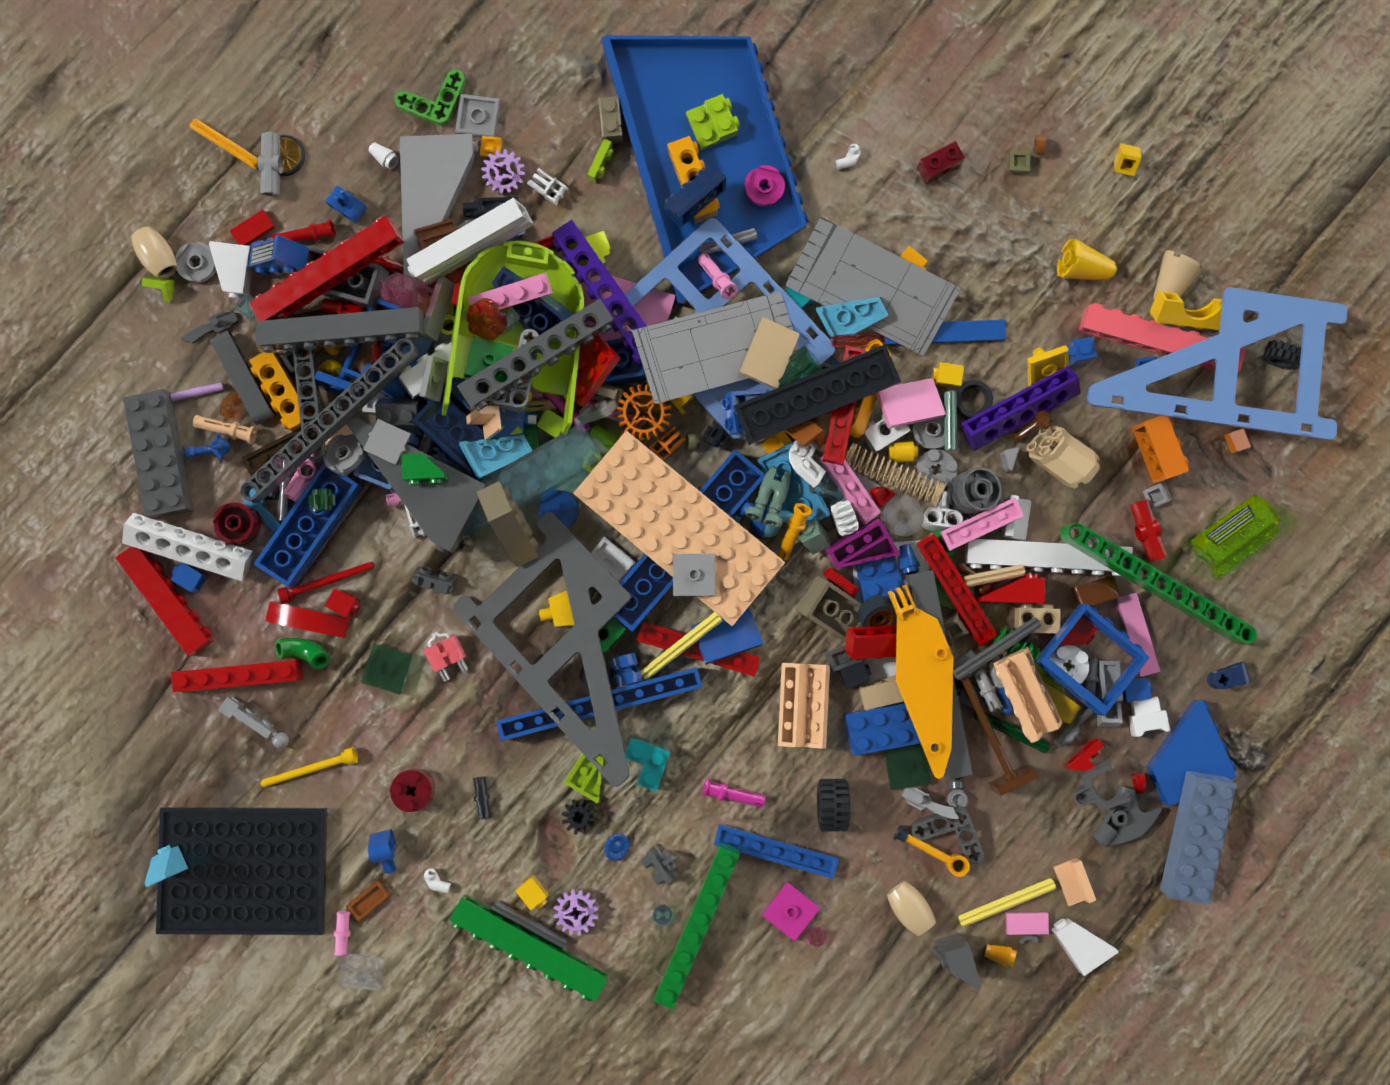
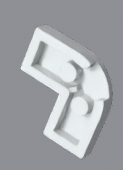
[789,440,826,488]

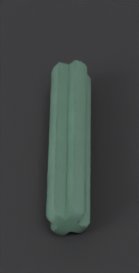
[944,391,957,451]

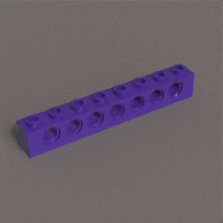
[552,219,647,366]

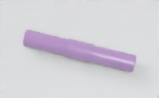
[170,382,225,402]

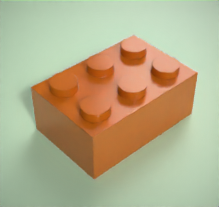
[1132,416,1189,484]

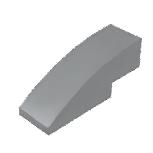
[1096,661,1123,728]

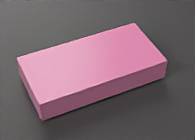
[1005,912,1049,935]

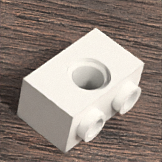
[862,415,911,454]

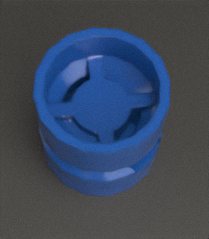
[610,652,642,687]

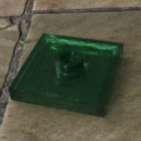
[361,643,414,695]
[883,743,932,790]

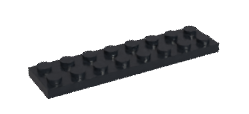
[733,344,901,445]

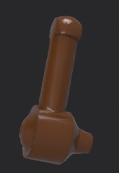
[1014,411,1052,442]
[957,562,996,595]

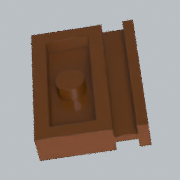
[413,219,457,250]

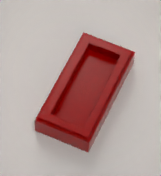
[230,209,276,246]

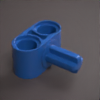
[325,185,368,224]
[368,829,396,874]

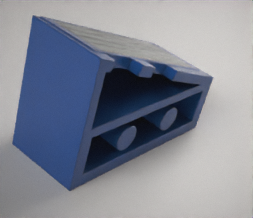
[248,235,309,275]

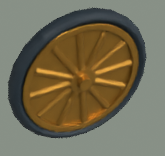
[280,135,305,176]

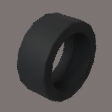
[956,380,993,419]

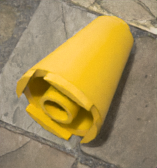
[1057,239,1117,280]

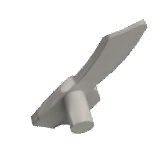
[901,787,959,819]

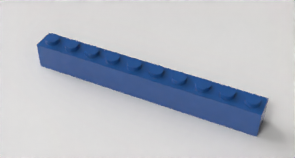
[496,667,702,741]

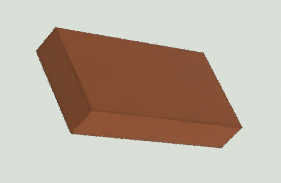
[346,878,392,922]

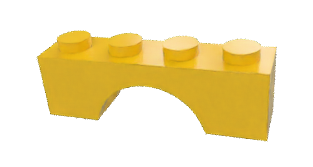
[1150,291,1222,332]

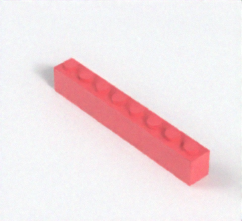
[1078,303,1246,373]

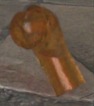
[219,390,241,419]

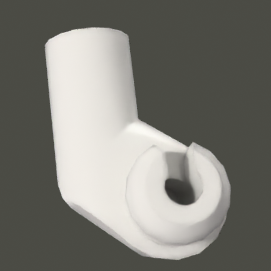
[835,144,861,170]

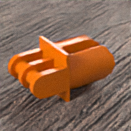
[648,425,687,461]

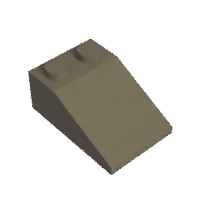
[796,576,862,642]

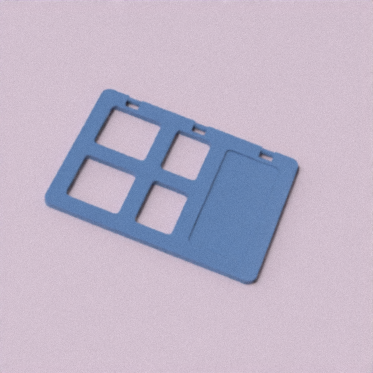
[615,218,835,439]

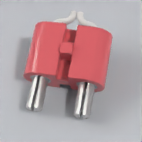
[423,632,469,682]

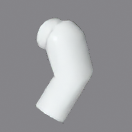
[424,868,451,893]

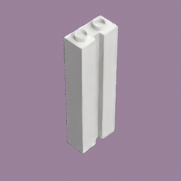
[406,198,534,285]

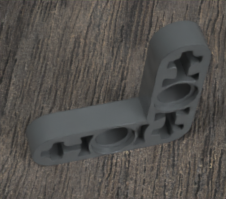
[911,806,984,864]

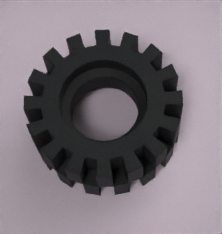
[1262,340,1301,370]

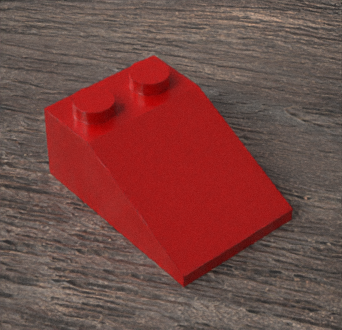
[975,574,1045,605]

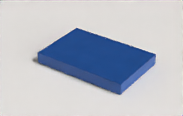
[691,607,764,665]

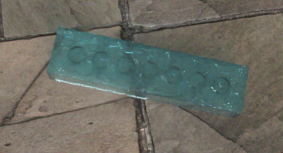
[462,423,603,540]

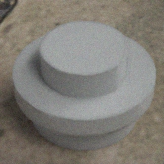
[947,789,968,807]

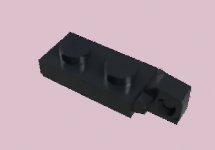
[463,197,519,218]

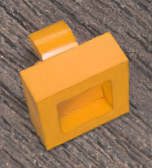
[480,136,503,159]

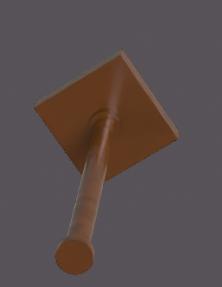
[953,665,1039,796]

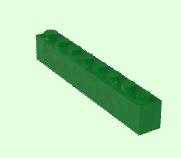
[654,842,740,1010]
[449,895,609,1002]

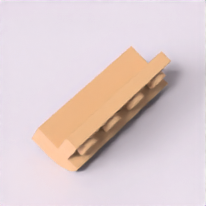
[993,647,1063,743]
[778,663,830,749]

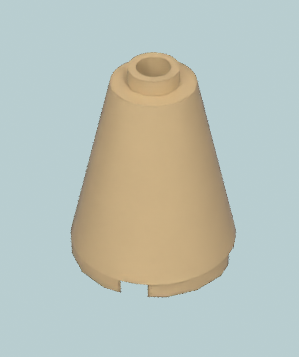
[1153,250,1204,300]

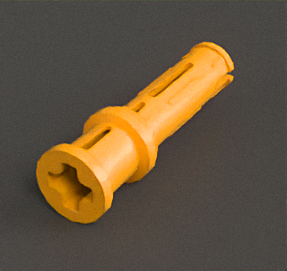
[777,503,812,560]

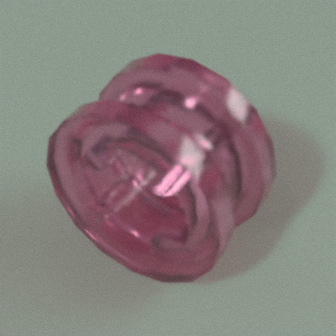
[806,926,826,947]

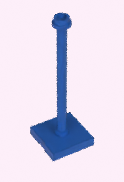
[314,278,390,397]

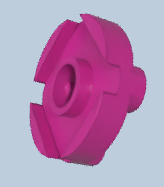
[745,165,785,207]

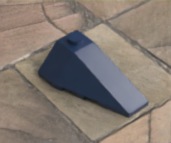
[492,266,574,346]

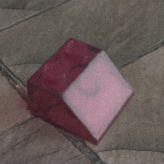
[379,272,429,318]

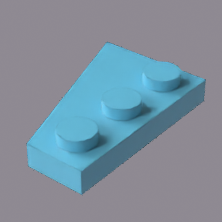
[815,296,889,344]
[459,435,533,480]

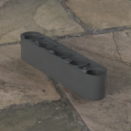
[210,330,276,425]

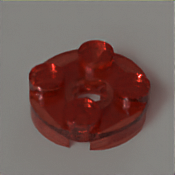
[467,298,507,341]

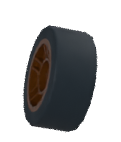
[858,595,897,627]

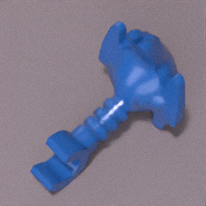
[183,432,231,464]

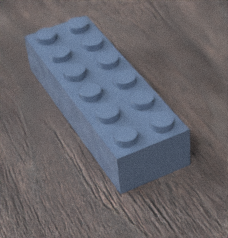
[1160,771,1237,904]

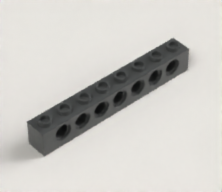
[457,299,614,412]

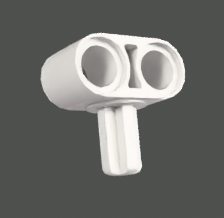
[921,491,963,531]

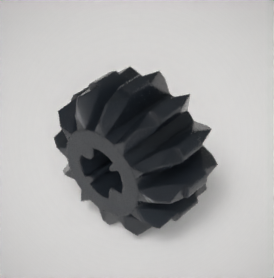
[561,799,597,835]

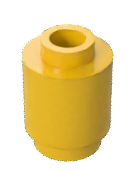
[888,442,918,463]

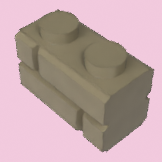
[598,96,623,144]

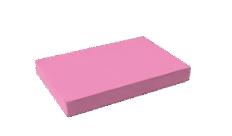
[876,378,946,429]

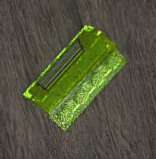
[1190,494,1282,579]

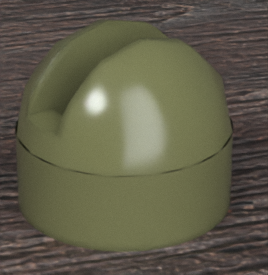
[686,434,701,450]

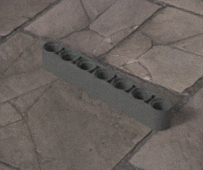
[293,348,326,464]

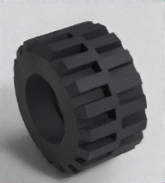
[817,779,850,832]

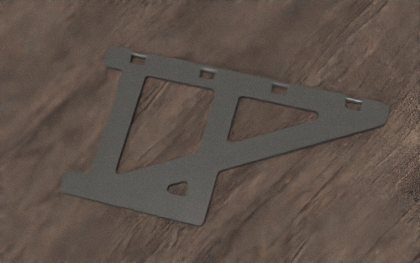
[453,512,632,787]

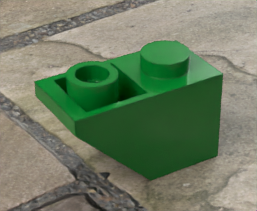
[402,453,449,486]

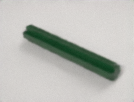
[973,712,1050,754]

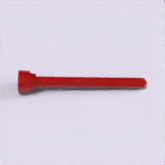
[277,562,375,604]

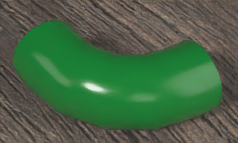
[275,637,330,670]

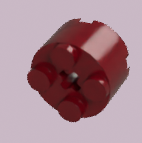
[213,502,262,545]
[389,768,436,812]

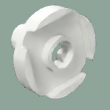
[1049,645,1089,686]

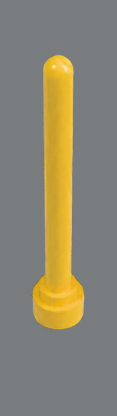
[261,747,358,787]

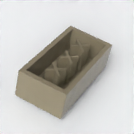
[477,481,539,568]

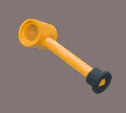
[893,825,970,877]

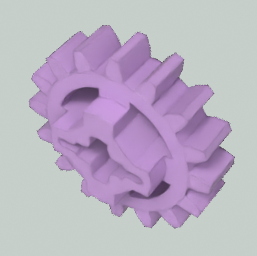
[481,149,526,195]
[553,888,599,935]

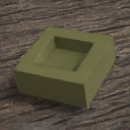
[1008,151,1030,174]

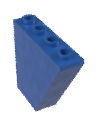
[1146,700,1237,806]

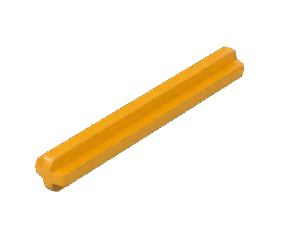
[190,119,258,169]

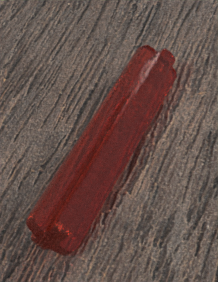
[831,332,885,347]

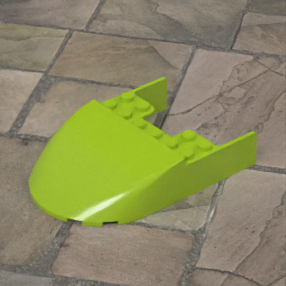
[442,241,584,435]

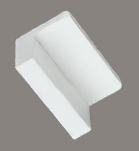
[1001,495,1031,540]

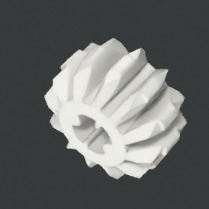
[830,500,859,536]

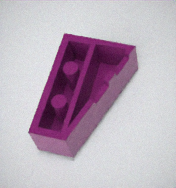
[824,518,900,568]

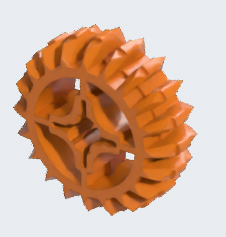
[616,384,672,440]

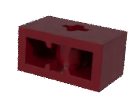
[917,141,965,184]

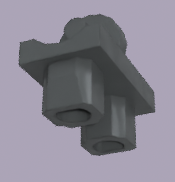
[641,844,678,885]

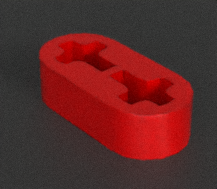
[823,567,859,598]

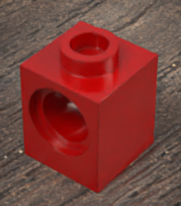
[325,588,360,618]

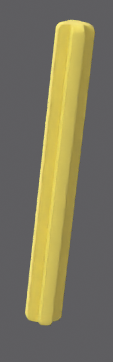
[641,612,722,680]
[958,878,1056,927]

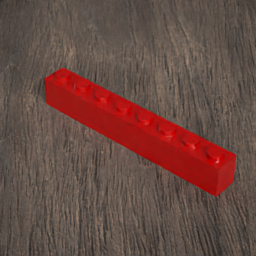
[249,216,405,321]

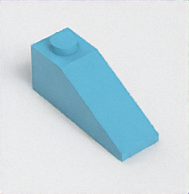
[145,845,188,887]

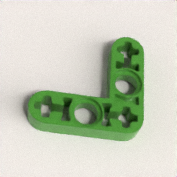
[394,69,466,126]

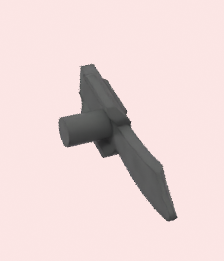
[181,311,239,343]
[1054,707,1094,747]

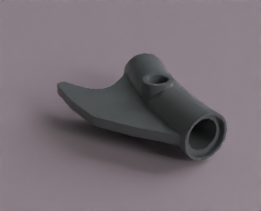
[1092,785,1162,848]

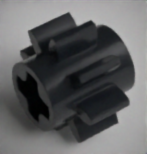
[704,423,729,449]

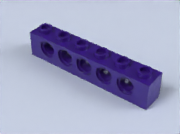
[962,366,1081,451]

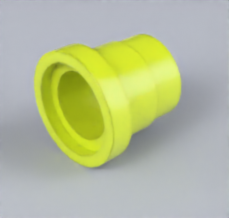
[441,315,455,336]

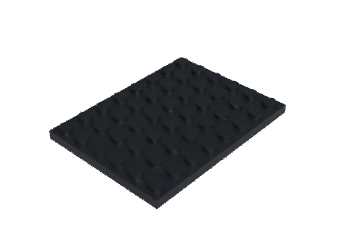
[156,807,328,935]

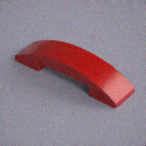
[265,601,350,638]

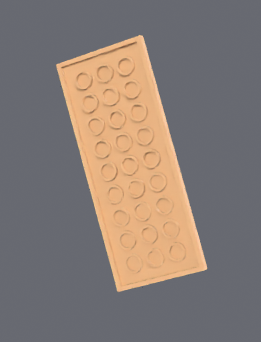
[573,431,785,626]

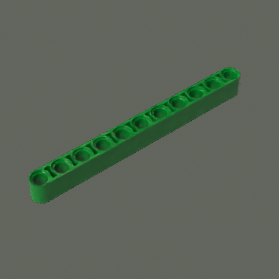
[1060,523,1257,644]

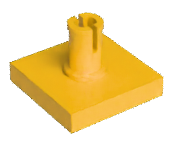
[1027,345,1069,387]

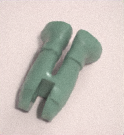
[745,466,791,528]

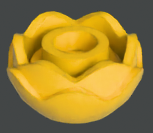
[318,360,343,377]

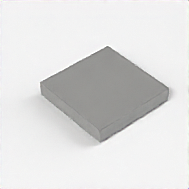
[455,94,501,138]

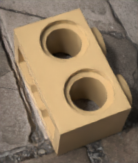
[1014,604,1060,634]

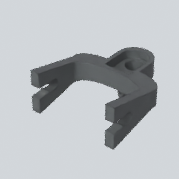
[1074,758,1131,810]

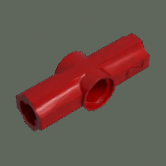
[1130,499,1167,563]

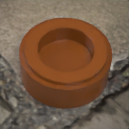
[1034,134,1046,156]

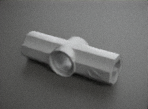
[258,132,283,197]

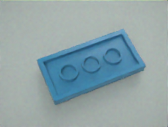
[757,441,831,523]

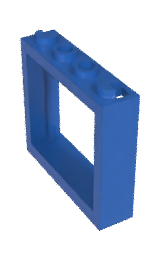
[1035,604,1150,716]

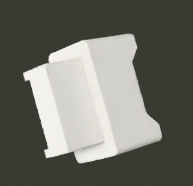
[1128,697,1170,737]

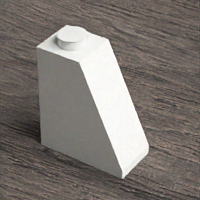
[209,241,253,300]
[1051,918,1119,976]

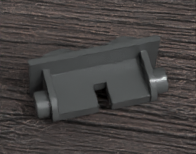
[412,566,457,595]

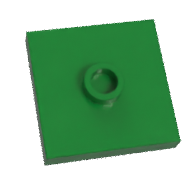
[464,336,514,383]

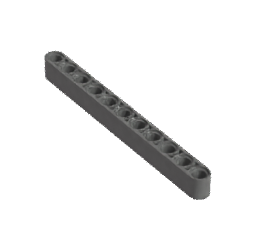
[240,338,419,503]

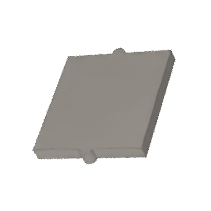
[363,419,411,465]

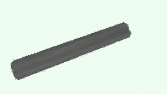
[492,901,567,949]

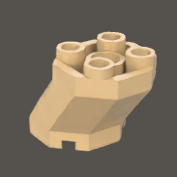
[1027,425,1100,489]

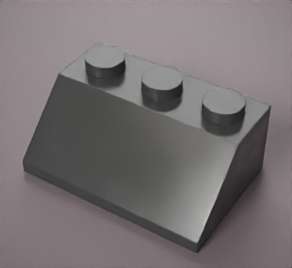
[933,933,982,988]

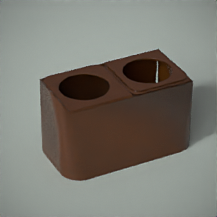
[1071,575,1121,607]

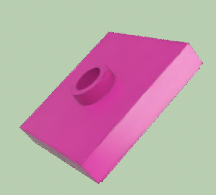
[762,882,820,941]

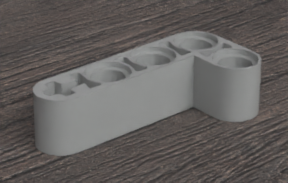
[489,329,539,412]

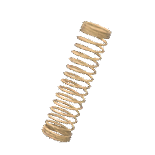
[845,443,946,507]

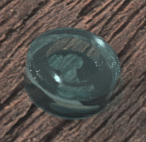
[652,904,673,926]

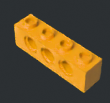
[667,136,720,224]
[249,352,313,431]

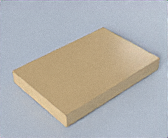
[739,317,800,389]

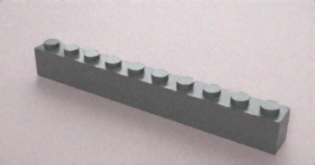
[903,570,973,779]

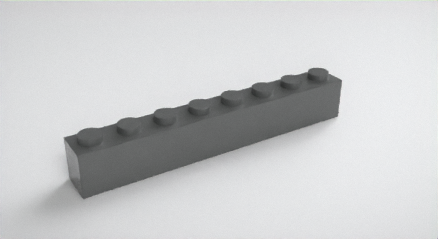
[255,307,425,353]

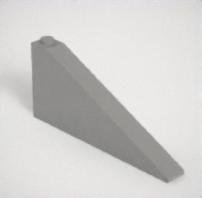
[400,134,479,299]

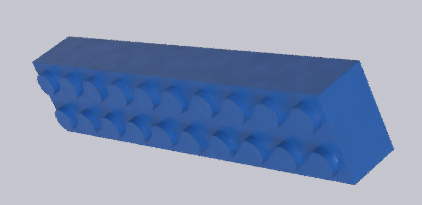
[614,449,765,632]

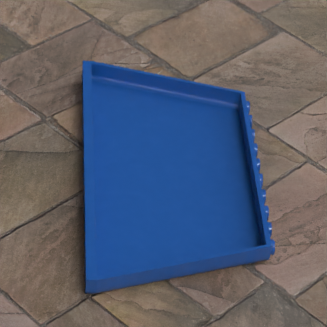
[601,36,809,305]

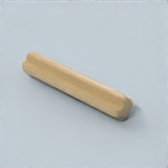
[964,565,1025,587]

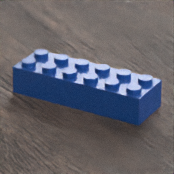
[254,463,363,588]

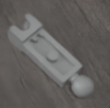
[219,696,289,749]

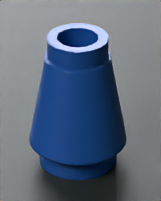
[899,544,920,575]

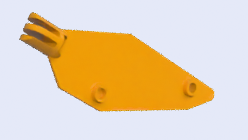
[888,584,954,779]

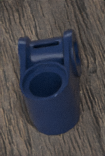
[1207,662,1252,689]

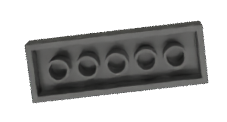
[123,389,194,519]

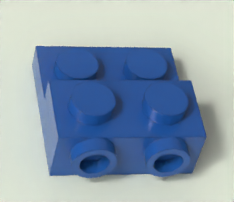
[722,389,769,435]
[855,556,904,602]

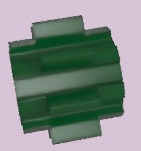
[309,489,335,511]

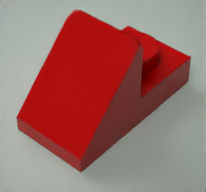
[1063,738,1104,771]

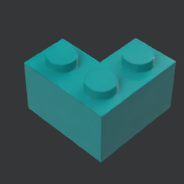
[625,737,670,792]

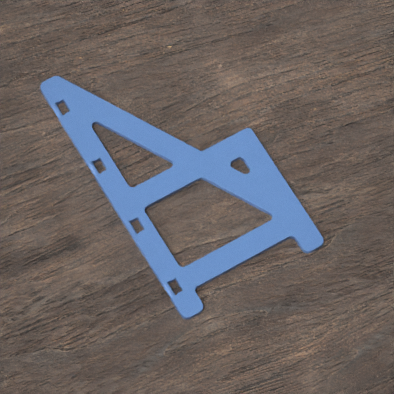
[1087,287,1347,440]

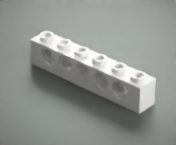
[122,513,252,581]

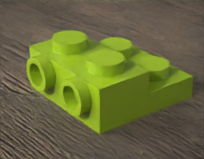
[686,94,740,150]

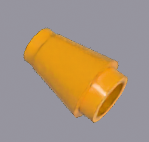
[984,944,1017,968]

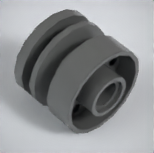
[947,467,1002,515]

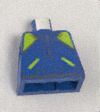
[491,398,537,438]

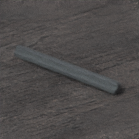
[953,617,1041,680]

